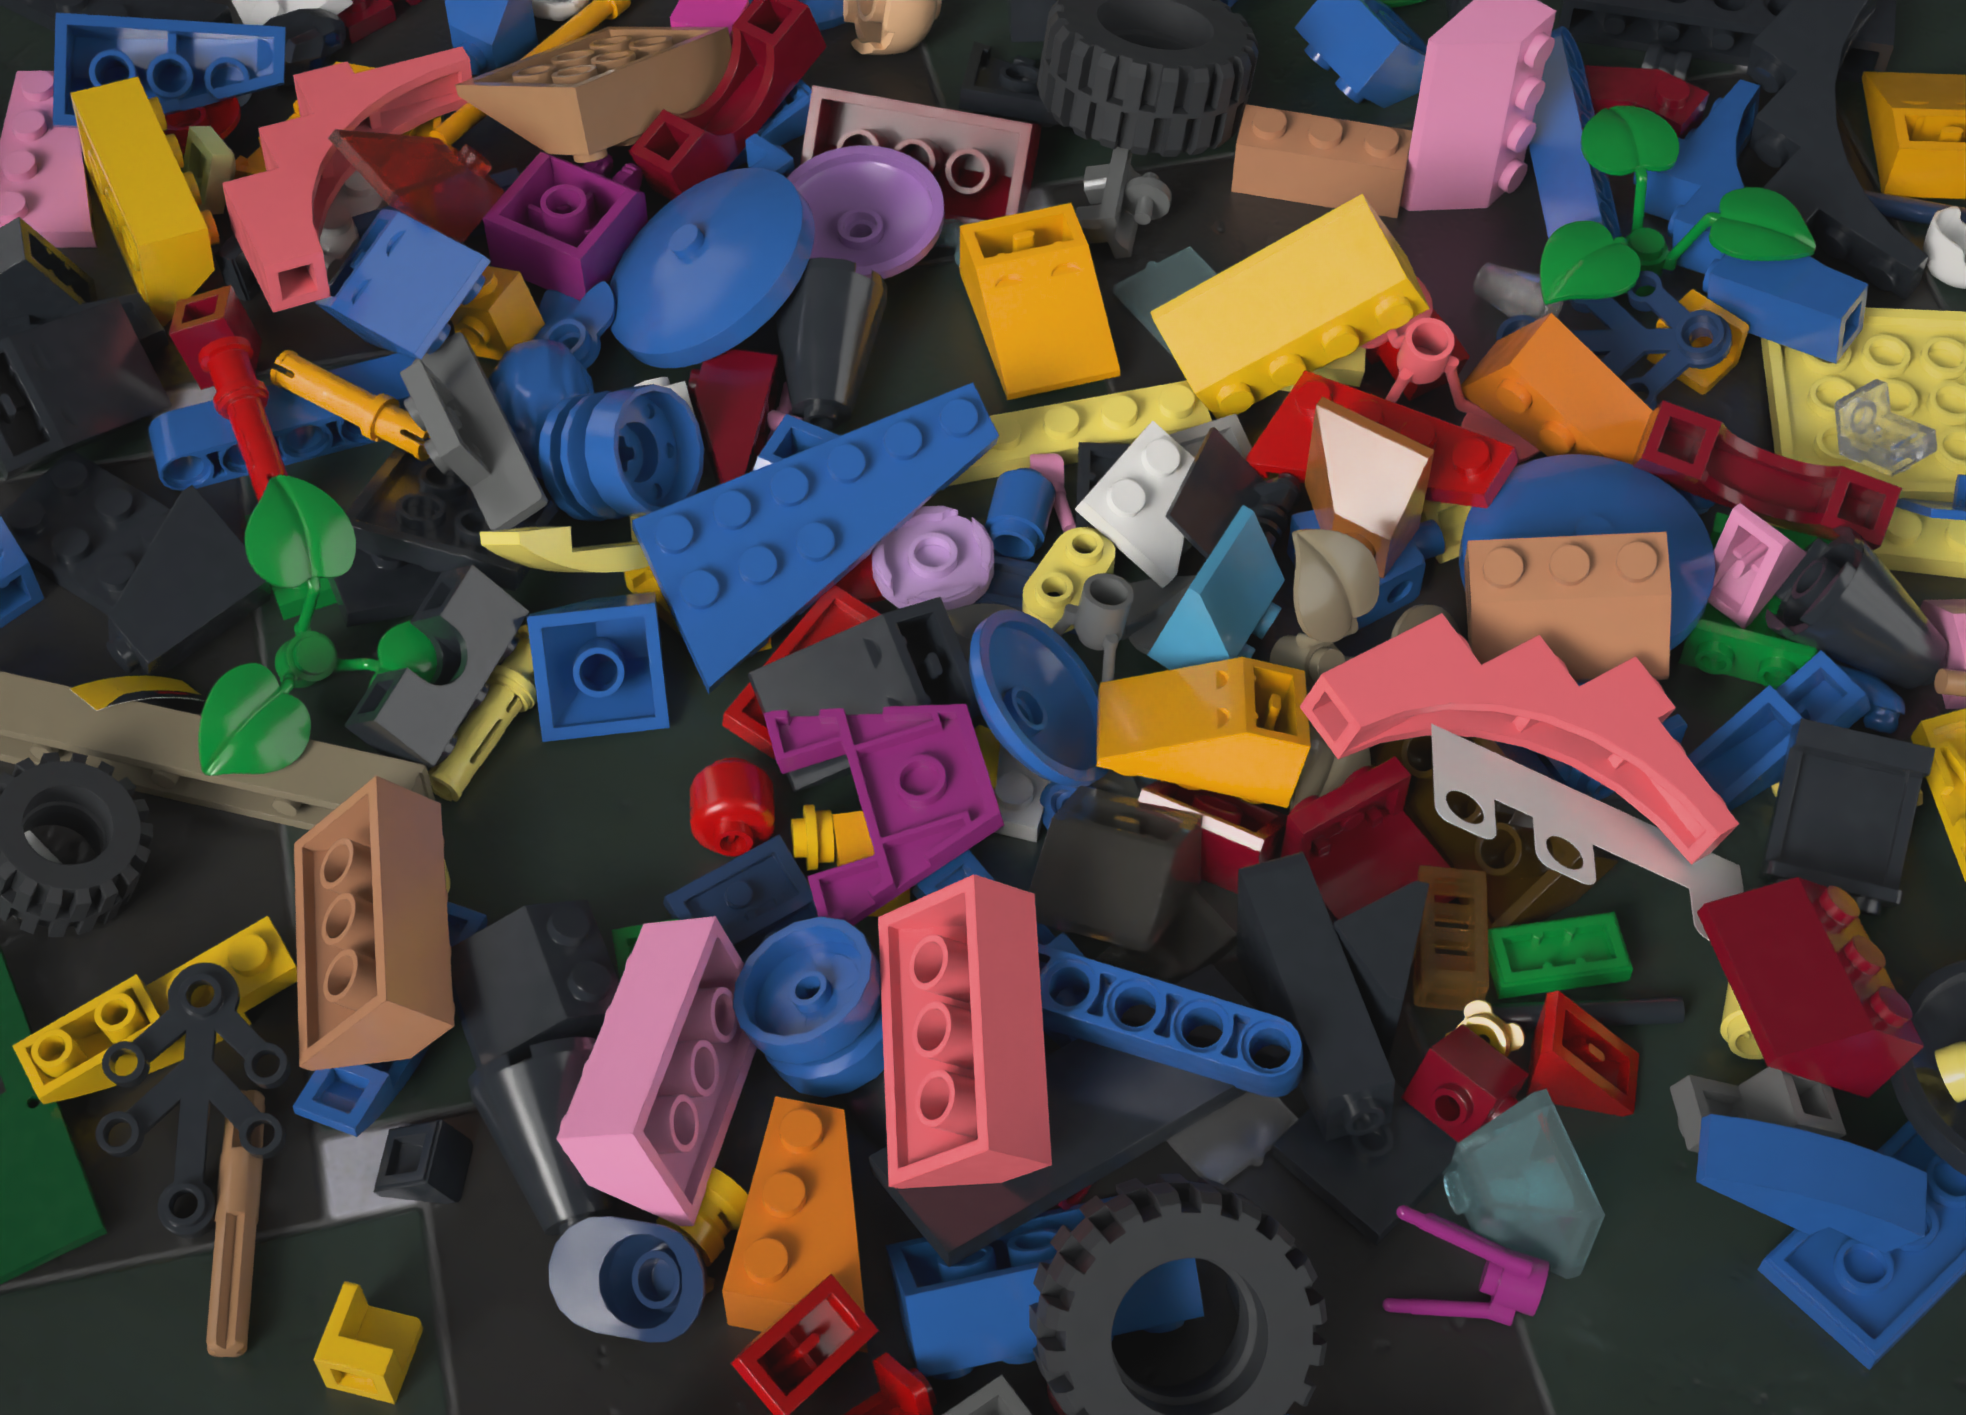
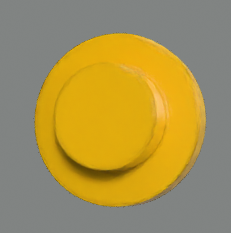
[791,804,834,870]

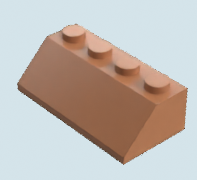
[294,776,455,1071]

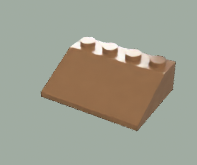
[455,27,732,163]

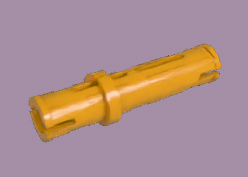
[270,350,430,461]

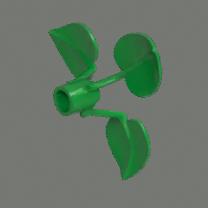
[1540,106,1816,305]
[198,475,437,776]

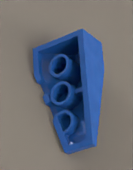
[53,13,286,128]

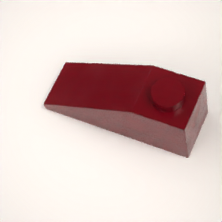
[1584,65,1709,139]
[688,349,780,486]

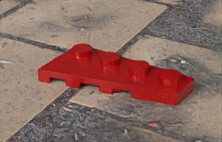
[1245,370,1519,508]

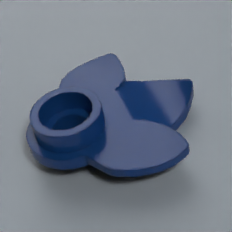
[533,281,616,369]

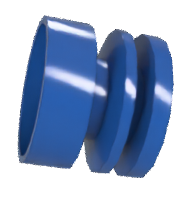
[539,384,704,522]

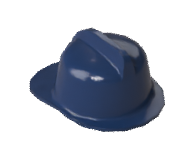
[548,1216,715,1342]

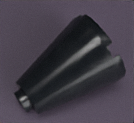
[774,257,887,431]
[1765,526,1947,690]
[467,1037,614,1236]

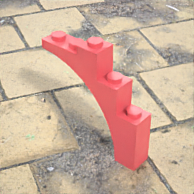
[222,46,472,313]
[1300,613,1739,865]

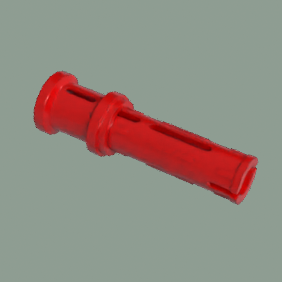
[198,336,289,502]

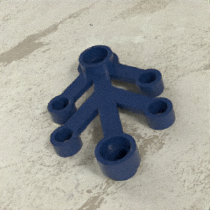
[1496,271,1732,411]

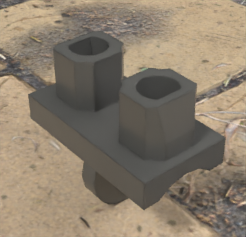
[1076,147,1172,259]

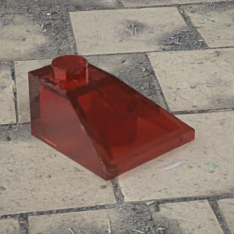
[328,129,505,244]

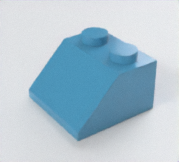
[1147,505,1285,670]

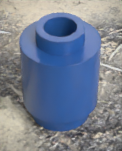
[984,468,1056,561]

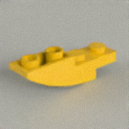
[12,916,297,1104]

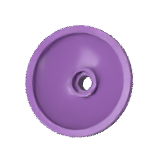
[787,145,945,279]

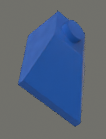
[445,0,538,76]
[527,592,670,742]

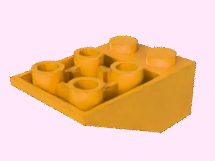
[1862,71,1966,199]
[960,203,1120,400]
[1096,657,1311,808]

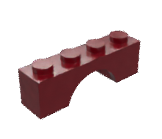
[629,0,827,201]
[1631,400,1902,551]

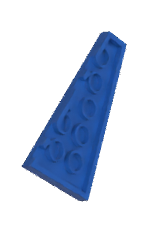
[632,382,999,694]

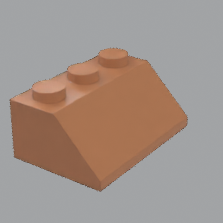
[1231,104,1413,218]
[1464,532,1671,683]

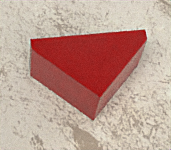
[1526,990,1639,1117]
[731,1274,879,1415]

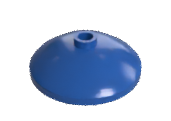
[969,609,1110,788]

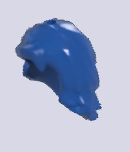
[488,339,594,479]

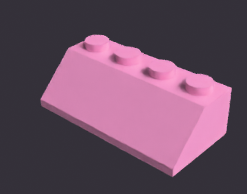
[1400,0,1556,211]
[556,916,757,1226]

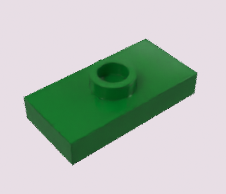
[1482,912,1633,999]

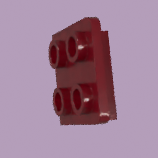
[1281,756,1461,923]

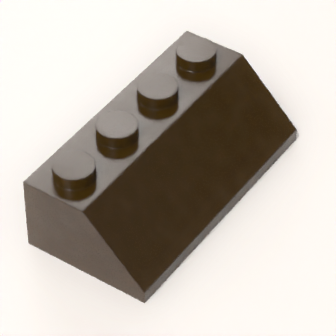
[1369,735,1620,933]

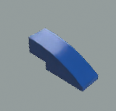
[1687,650,1871,811]
[1696,1114,1927,1253]

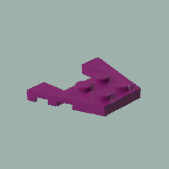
[763,704,1004,926]

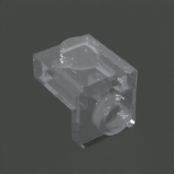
[1834,379,1937,477]

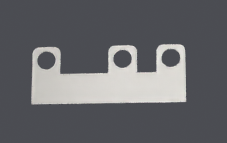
[1431,724,1744,941]

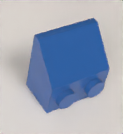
[1294,0,1427,108]

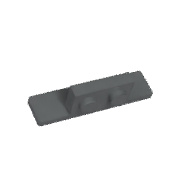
[400,332,548,531]

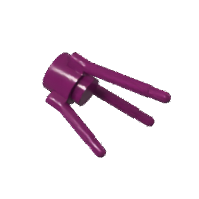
[1382,1205,1549,1326]

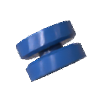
[733,917,884,1098]

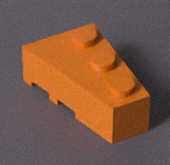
[1461,313,1653,464]
[722,1096,868,1353]

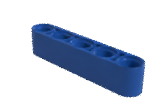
[1529,26,1622,239]
[148,353,417,491]
[1038,943,1305,1098]

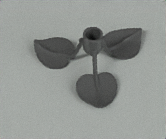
[946,573,1197,802]

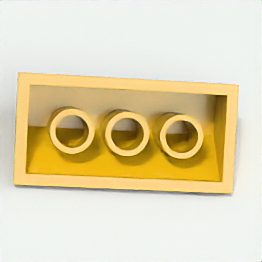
[70,77,220,326]
[1150,194,1430,419]

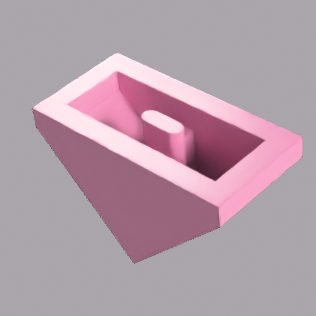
[1708,503,1807,629]

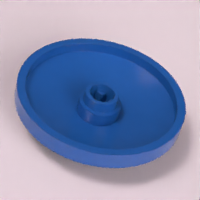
[609,168,815,368]
[1459,454,1715,651]

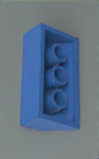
[885,1196,1204,1380]

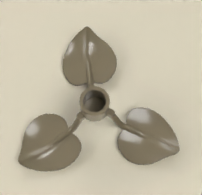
[1270,529,1462,812]

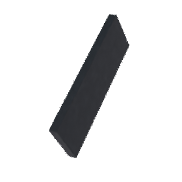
[869,964,1290,1268]

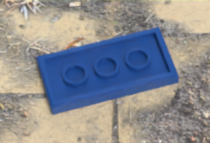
[1758,1121,1966,1370]

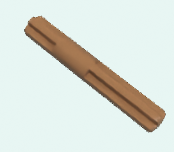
[206,1090,265,1357]

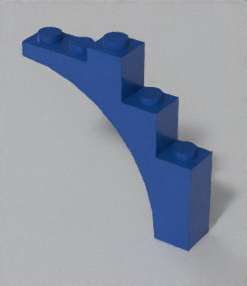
[1634,79,1868,364]

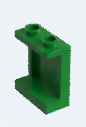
[1678,512,1833,690]

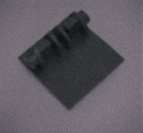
[1165,427,1302,559]

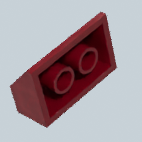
[1697,877,1924,1098]

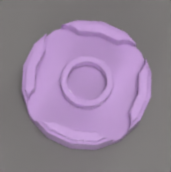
[872,506,994,610]

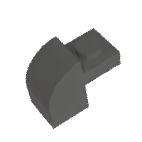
[1670,1067,1847,1152]

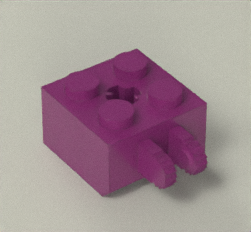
[483,152,648,301]

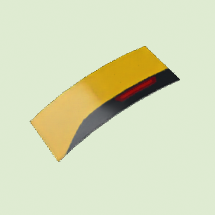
[70,676,206,711]

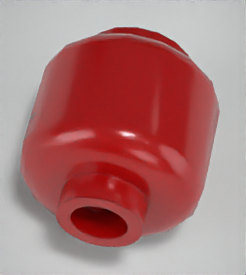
[690,757,775,856]

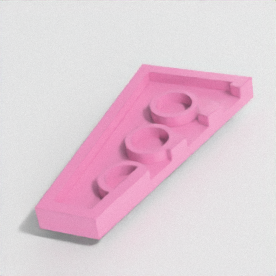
[0,70,97,248]

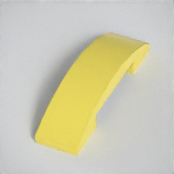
[480,517,649,573]

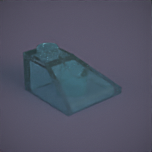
[1444,1089,1605,1279]

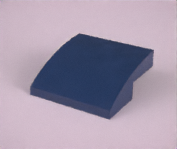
[663,834,818,964]

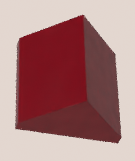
[1133,780,1288,894]

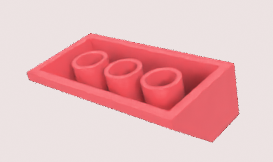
[878,874,1052,1189]

